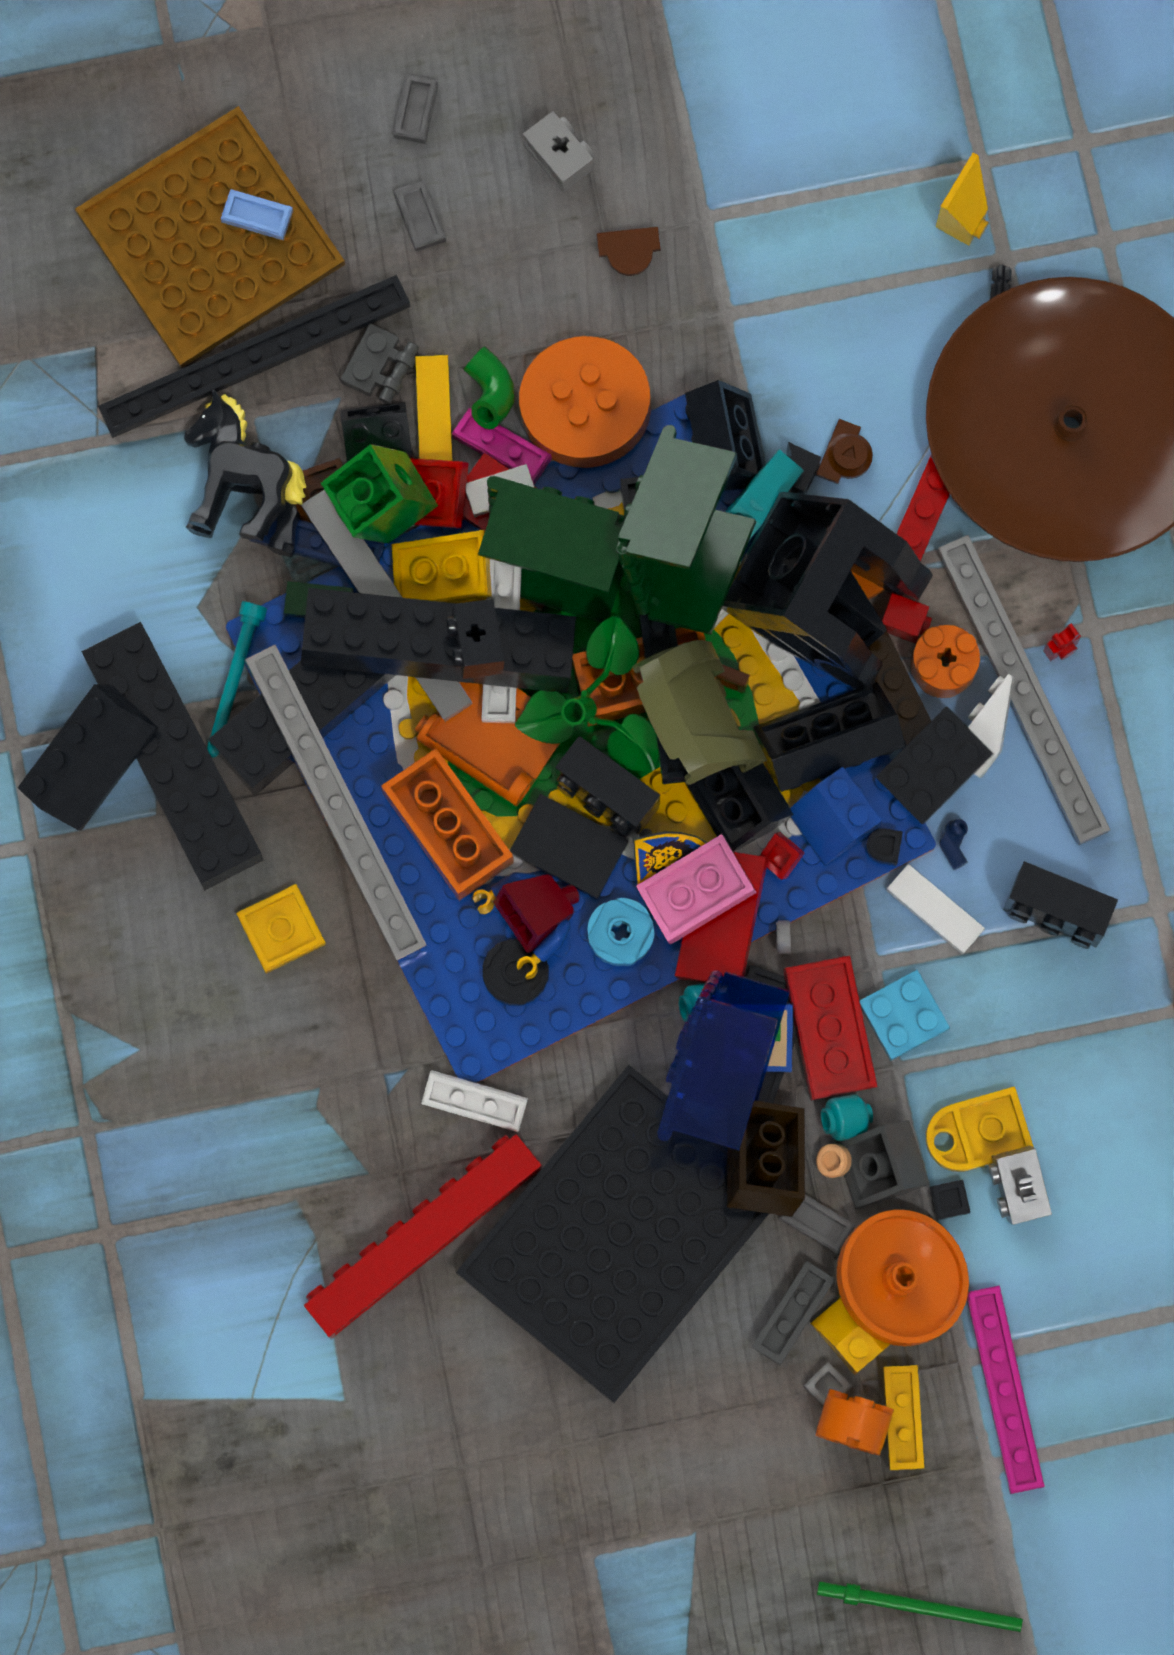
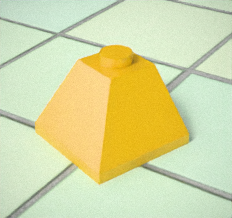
[936,152,989,246]
[810,1297,891,1376]

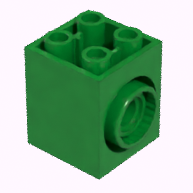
[321,444,438,544]

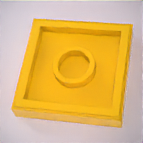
[236,884,326,974]

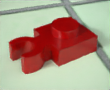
[1043,623,1081,662]

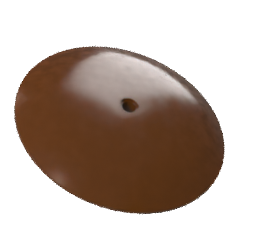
[926,277,1174,562]

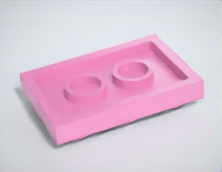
[636,834,757,945]

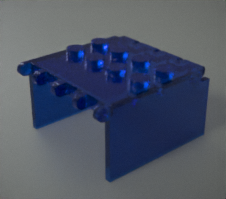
[657,970,790,1150]

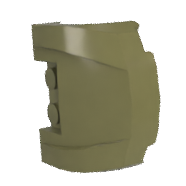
[632,640,767,785]

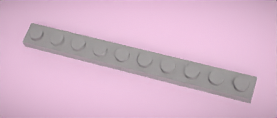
[938,535,1110,845]
[245,645,426,961]

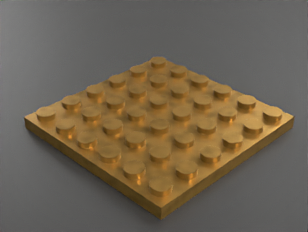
[75,106,345,369]

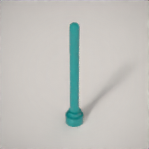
[207,601,267,758]

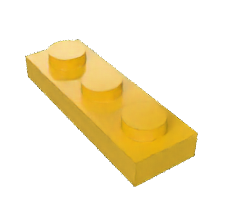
[883,1365,924,1471]

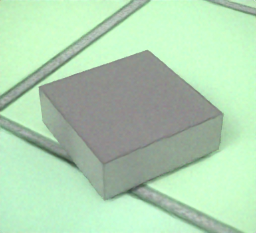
[804,1362,852,1406]

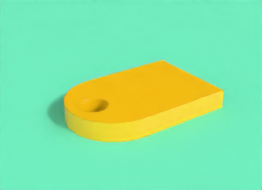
[926,1086,1034,1172]

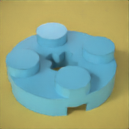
[587,898,655,966]

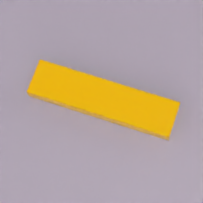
[415,355,453,461]

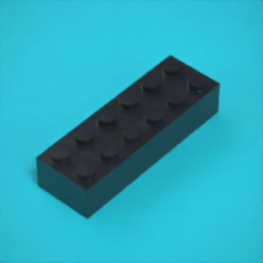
[208,661,396,796]

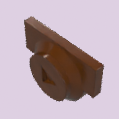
[597,227,661,276]
[816,419,873,484]

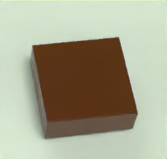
[715,664,750,693]

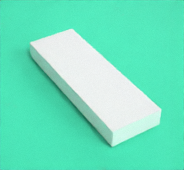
[886,864,985,955]
[421,1070,528,1132]

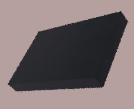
[510,794,629,900]

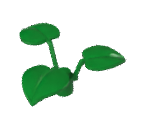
[515,616,659,772]

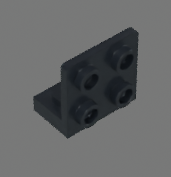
[341,402,413,462]

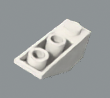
[968,674,1014,778]

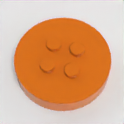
[519,336,651,468]

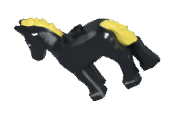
[184,389,307,557]

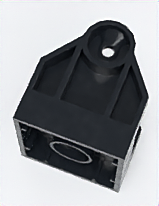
[722,492,933,691]

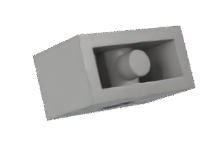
[523,111,594,193]

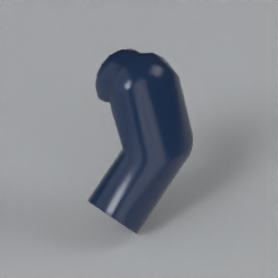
[939,819,968,870]

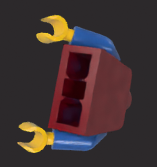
[472,872,579,979]

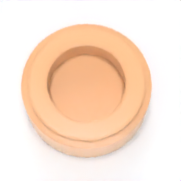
[816,1144,852,1178]

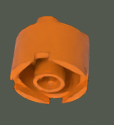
[911,625,980,698]
[816,1389,894,1455]

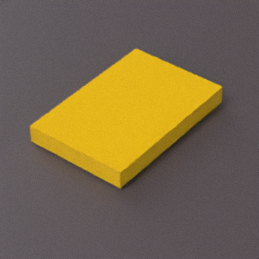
[392,530,492,603]

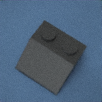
[838,1120,930,1209]

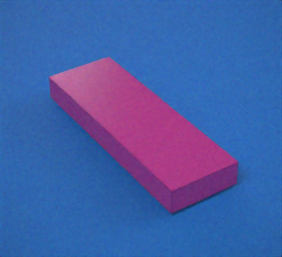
[451,408,552,485]

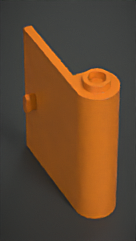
[415,682,560,806]

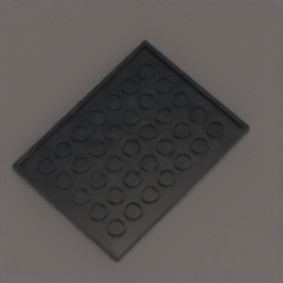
[456,1065,769,1404]

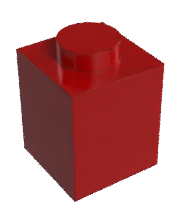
[882,593,933,644]

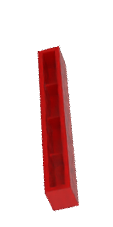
[304,1134,542,1340]

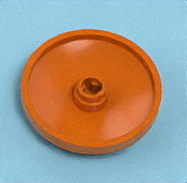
[837,1210,969,1346]

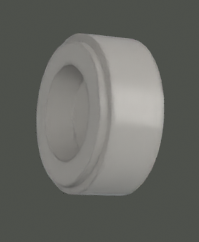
[776,920,791,954]

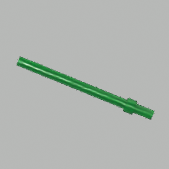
[817,1581,1023,1632]

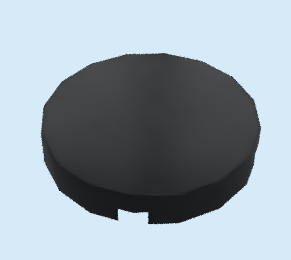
[483,939,549,1006]

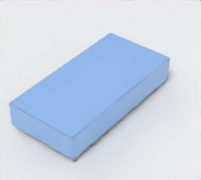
[221,189,293,240]

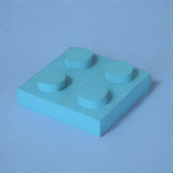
[860,970,950,1061]

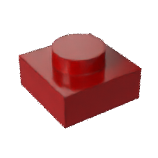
[759,832,805,880]

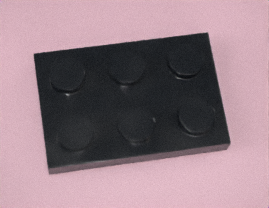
[876,706,994,824]

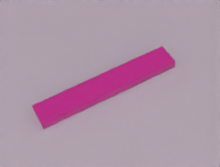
[967,1285,1045,1494]

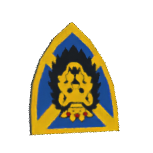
[633,829,708,885]

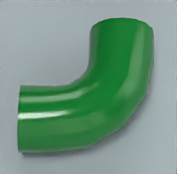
[463,346,515,429]

